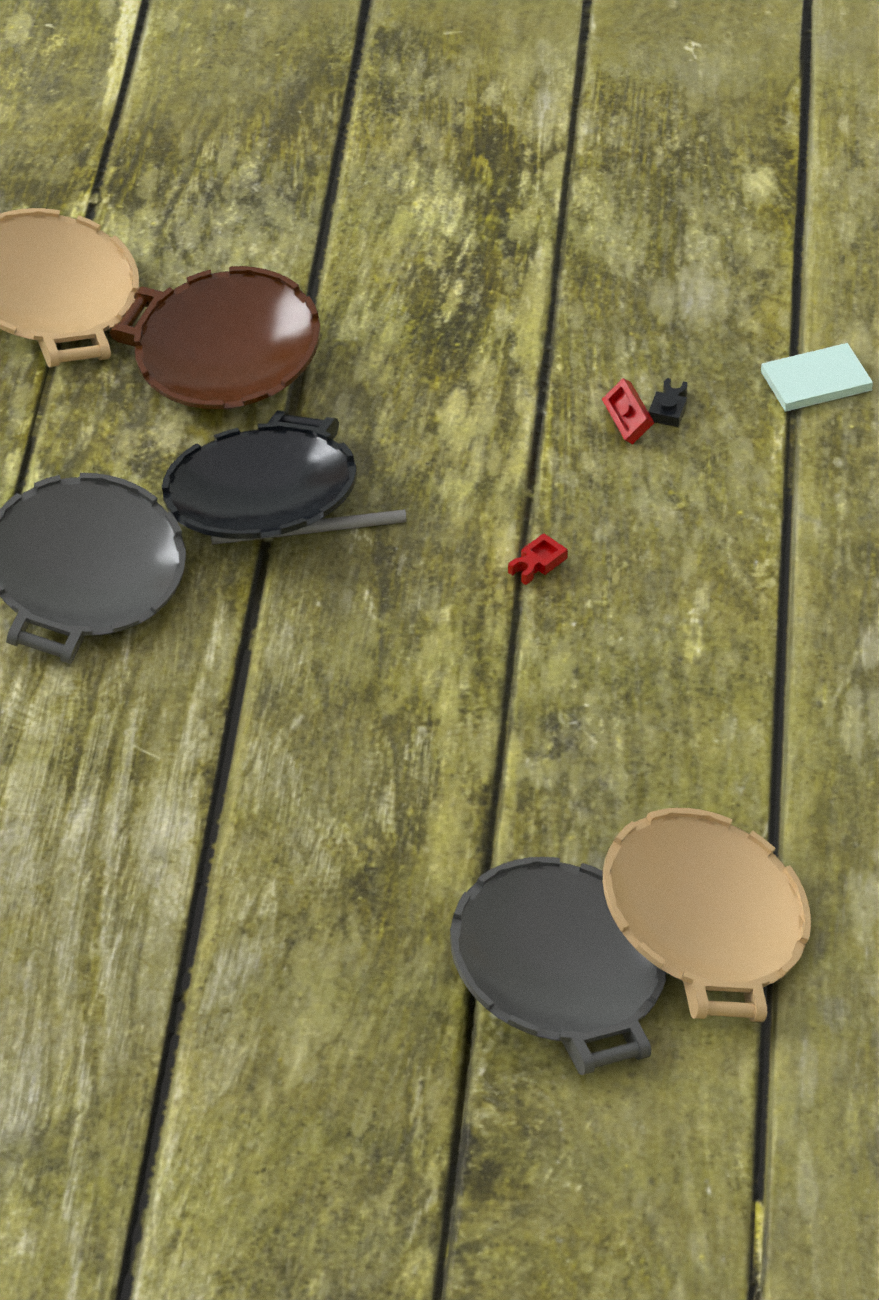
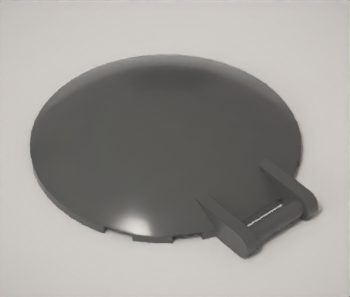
[0,473,186,664]
[450,857,666,1075]

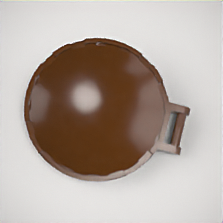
[110,266,320,409]

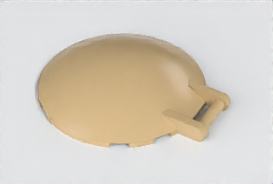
[0,208,139,367]
[602,808,811,1022]

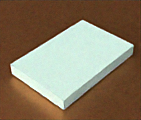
[761,343,873,412]

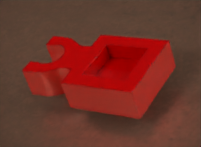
[508,533,568,585]

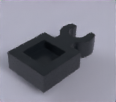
[649,378,687,427]

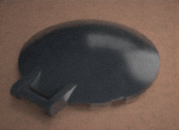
[162,410,357,539]

